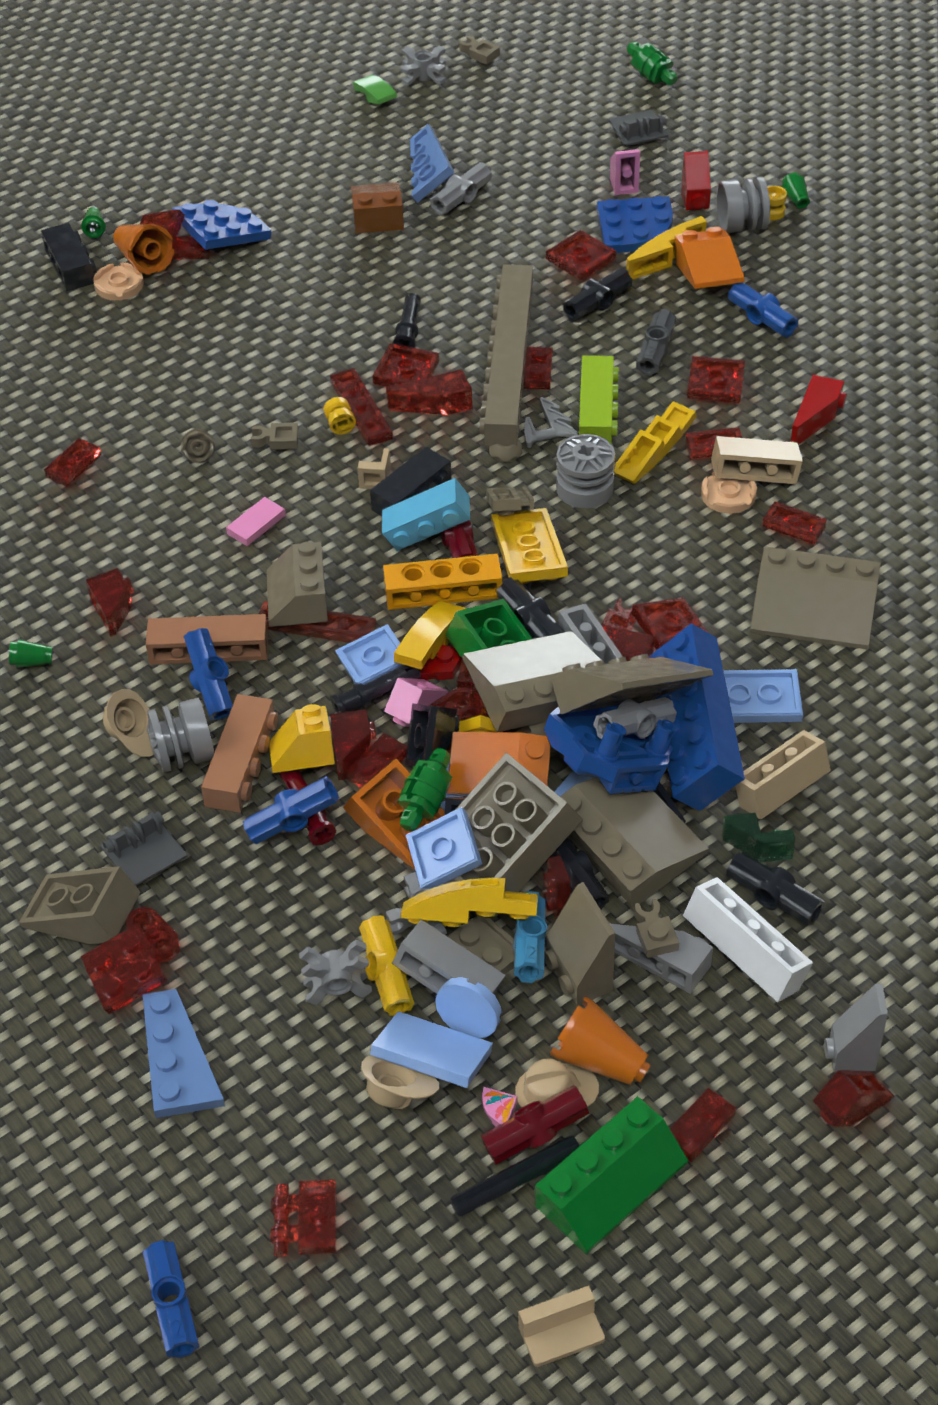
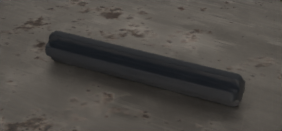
[451,1136,580,1216]

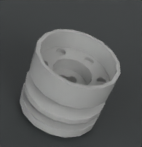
[717,176,770,233]
[556,434,615,509]
[147,697,214,773]

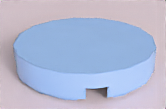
[435,977,502,1038]

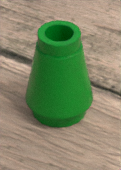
[782,172,810,209]
[81,207,106,238]
[9,639,53,668]

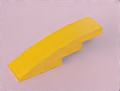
[626,216,707,280]
[614,401,697,484]
[394,601,467,670]

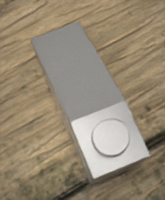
[609,923,713,994]
[824,984,888,1072]

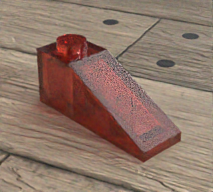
[386,369,473,415]

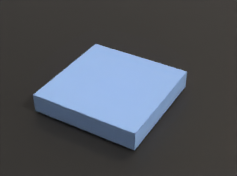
[335,624,403,685]
[406,807,482,889]

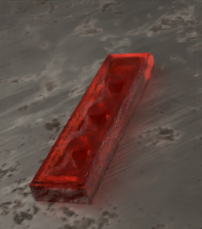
[330,368,393,447]
[259,601,376,643]

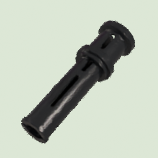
[393,293,421,354]
[330,665,421,720]

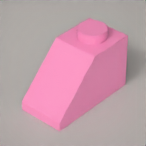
[610,149,640,195]
[384,678,449,727]

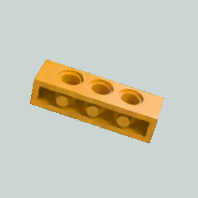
[383,553,502,610]

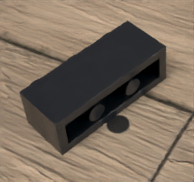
[41,222,97,291]
[370,446,452,516]

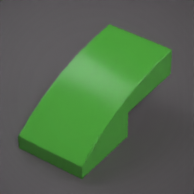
[353,75,397,105]

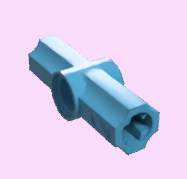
[513,891,547,983]

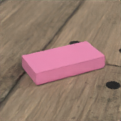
[226,497,286,546]

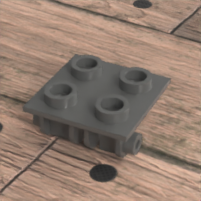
[608,110,669,146]
[100,811,188,886]

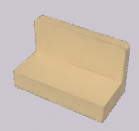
[518,1286,605,1367]

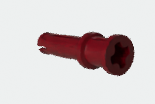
[279,769,336,845]

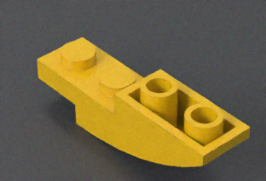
[401,878,538,927]

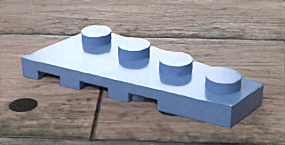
[410,124,455,203]
[142,989,225,1118]

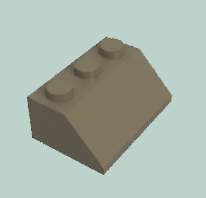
[266,542,328,627]

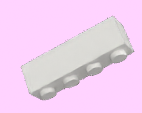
[683,877,813,1002]

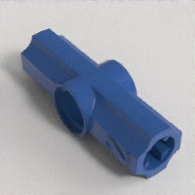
[728,282,798,338]
[184,628,233,720]
[243,776,339,844]
[143,1240,199,1359]

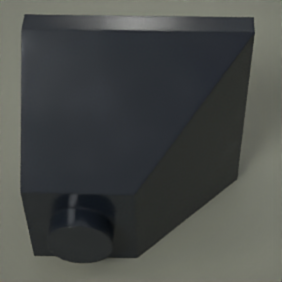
[405,703,459,767]

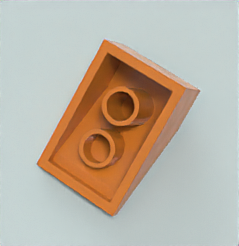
[675,227,745,289]
[447,732,551,797]
[343,758,445,870]

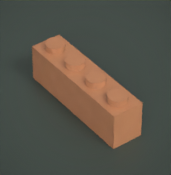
[146,614,269,665]
[201,694,278,813]

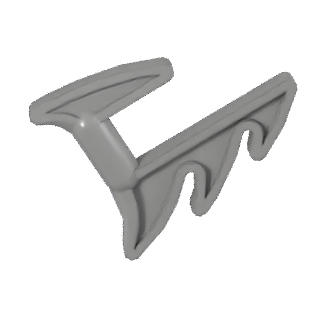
[524,397,578,448]

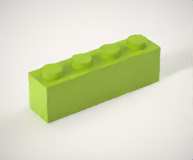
[579,355,619,444]

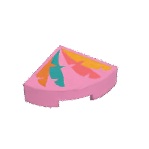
[482,1087,517,1127]

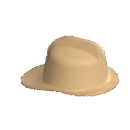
[103,689,153,757]
[361,1055,439,1109]
[515,1059,599,1107]

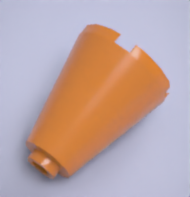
[113,224,174,275]
[550,996,651,1085]

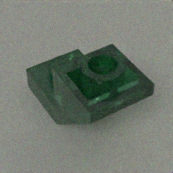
[722,812,796,862]

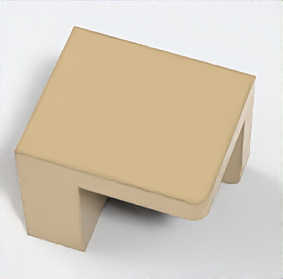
[357,448,391,489]

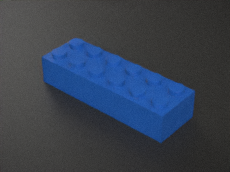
[649,623,745,811]

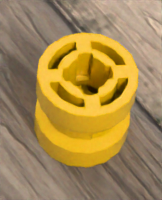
[767,186,787,220]
[323,397,356,435]

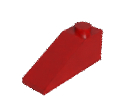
[791,375,847,445]

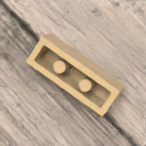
[711,436,802,484]
[735,730,831,819]

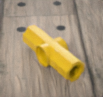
[359,916,415,1016]

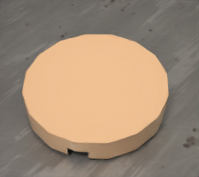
[94,263,144,300]
[701,472,757,514]

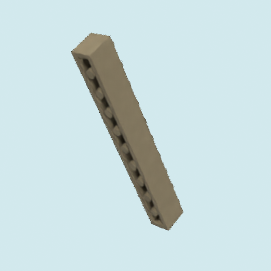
[479,265,533,446]

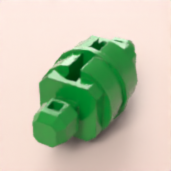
[626,41,678,86]
[398,748,453,831]

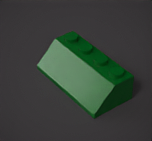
[535,1096,688,1255]

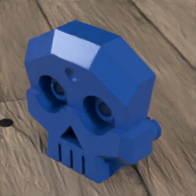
[544,705,677,794]

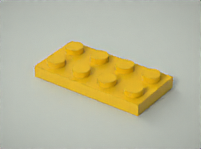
[491,508,568,584]

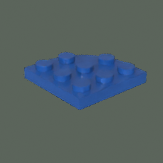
[597,196,673,254]
[172,200,272,250]

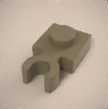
[459,36,500,64]
[251,423,299,449]
[634,899,679,958]

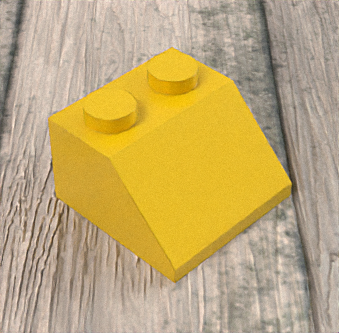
[269,704,335,773]

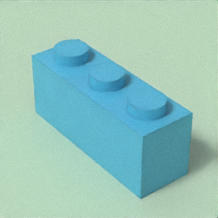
[382,478,470,551]

